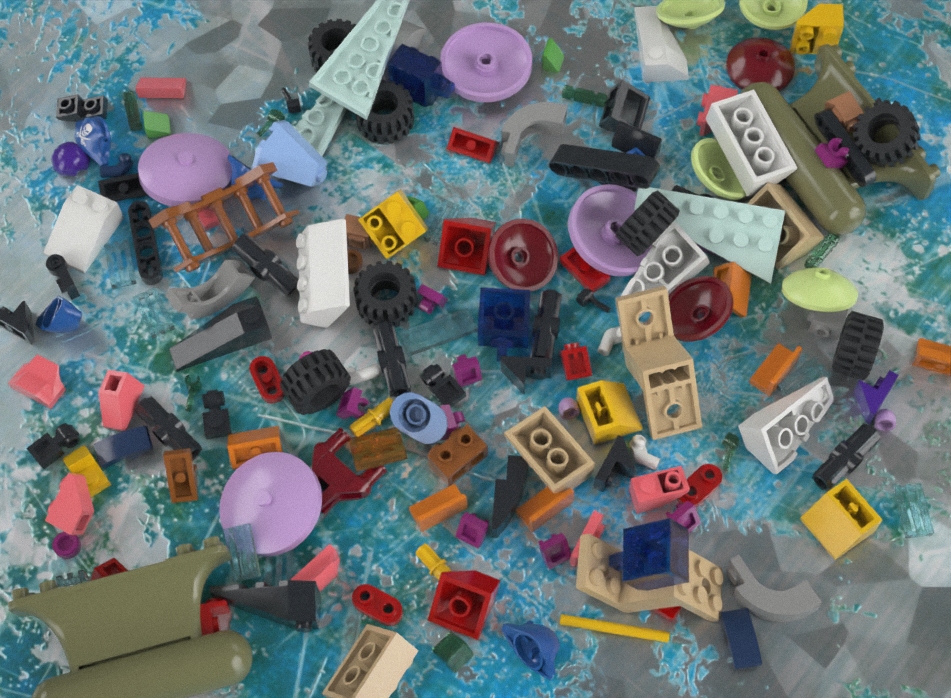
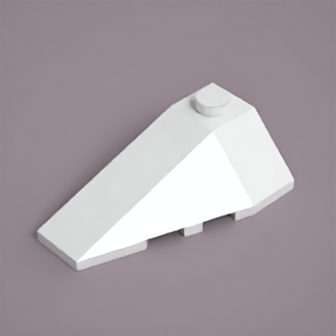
[621,221,710,318]
[738,377,834,474]

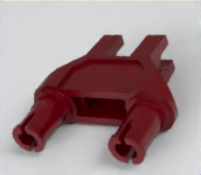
[312,427,387,515]

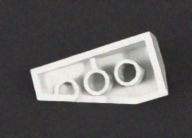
[634,6,689,82]

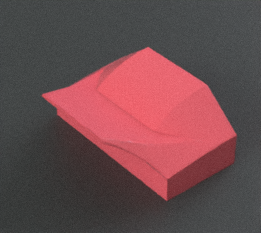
[8,354,66,409]
[291,544,340,592]

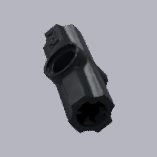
[231,232,299,298]
[530,289,562,359]
[372,321,411,398]
[135,396,202,461]
[812,423,881,492]

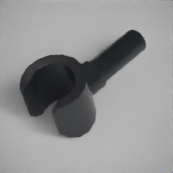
[281,88,301,114]
[576,289,611,313]

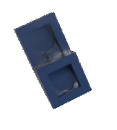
[94,426,153,469]
[721,608,762,670]

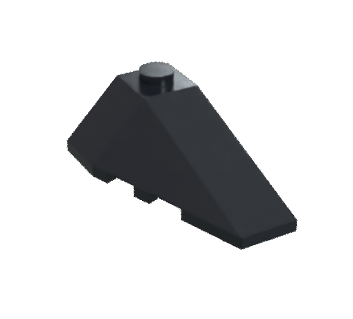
[169,296,272,372]
[209,580,322,633]

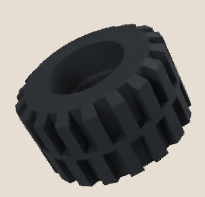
[308,19,356,73]
[355,80,414,144]
[853,100,921,168]
[616,190,680,256]
[353,261,417,328]
[832,311,884,381]
[280,349,351,415]

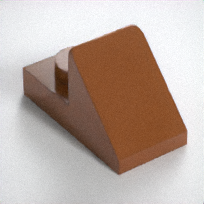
[163,448,198,503]

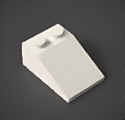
[43,185,124,274]

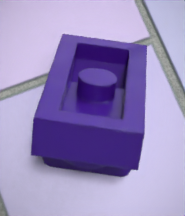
[854,370,899,425]

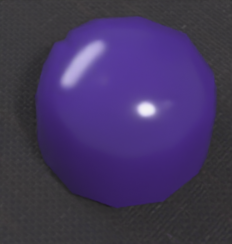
[51,142,90,177]

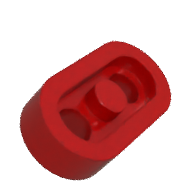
[249,356,285,404]
[677,464,722,508]
[352,584,403,626]

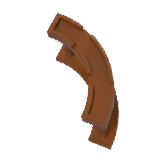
[149,162,300,273]

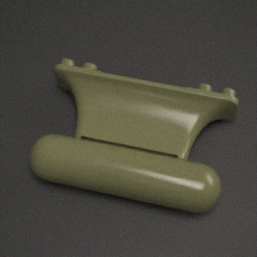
[740,44,941,235]
[8,536,253,698]

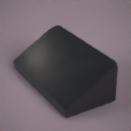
[611,121,662,160]
[98,173,148,202]

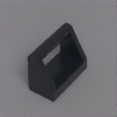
[599,80,650,132]

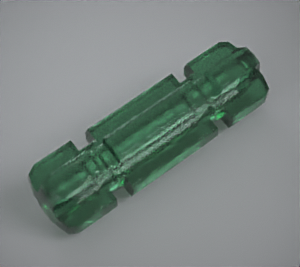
[562,85,607,107]
[122,90,143,132]
[804,233,841,269]

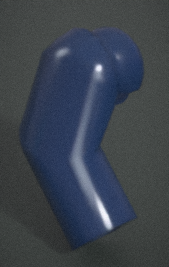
[100,153,133,178]

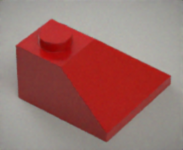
[437,218,496,275]
[427,570,501,640]

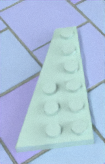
[309,0,410,120]
[634,187,785,284]

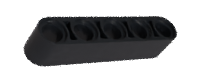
[549,144,660,189]

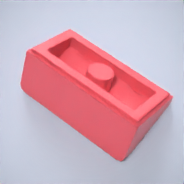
[135,77,186,99]

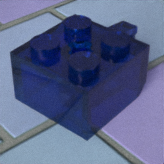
[387,43,455,107]
[477,288,531,362]
[609,518,689,591]

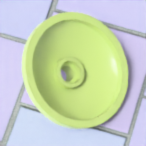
[656,0,725,29]
[739,0,808,30]
[691,138,746,200]
[782,267,858,312]

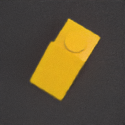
[62,444,111,498]

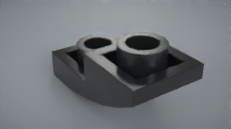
[56,94,108,122]

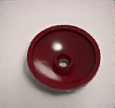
[726,37,795,91]
[488,219,558,292]
[668,276,734,342]

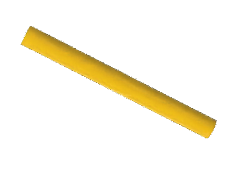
[559,614,670,643]

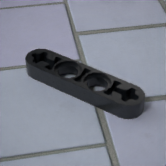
[814,109,876,187]
[128,201,163,285]

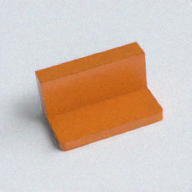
[713,261,751,318]
[912,338,951,376]
[749,343,803,397]
[227,426,283,470]
[408,484,468,533]
[516,486,574,533]

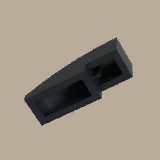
[492,455,529,538]

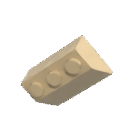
[747,183,825,270]
[504,406,595,493]
[322,624,418,698]

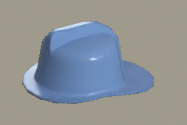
[390,392,448,444]

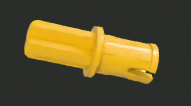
[350,397,393,438]
[415,543,452,580]

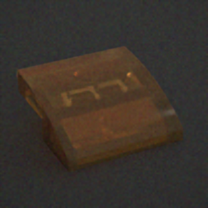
[349,427,408,472]

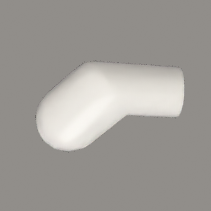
[598,326,622,356]
[346,363,382,385]
[629,435,660,470]

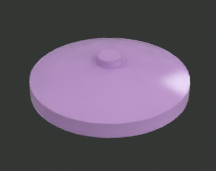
[440,22,532,102]
[138,133,232,207]
[568,184,652,277]
[219,452,322,557]

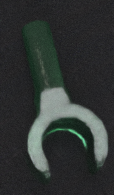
[256,109,285,137]
[185,375,202,412]
[722,432,739,471]

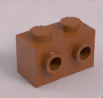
[427,424,488,487]

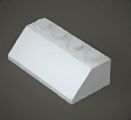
[706,90,797,197]
[296,219,350,328]

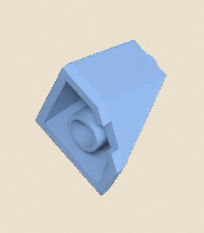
[251,120,327,187]

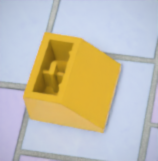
[789,3,844,55]
[358,189,429,259]
[576,380,643,445]
[800,478,882,560]

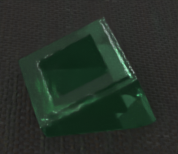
[431,631,474,673]

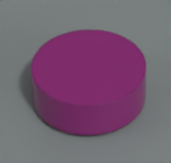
[52,532,81,559]

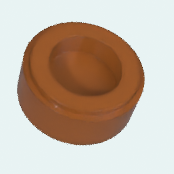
[347,249,363,274]

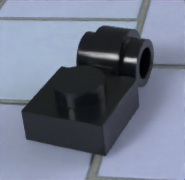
[46,254,80,300]
[420,364,466,408]
[202,389,232,440]
[26,423,80,469]

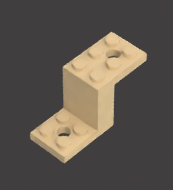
[615,286,702,440]
[576,534,724,622]

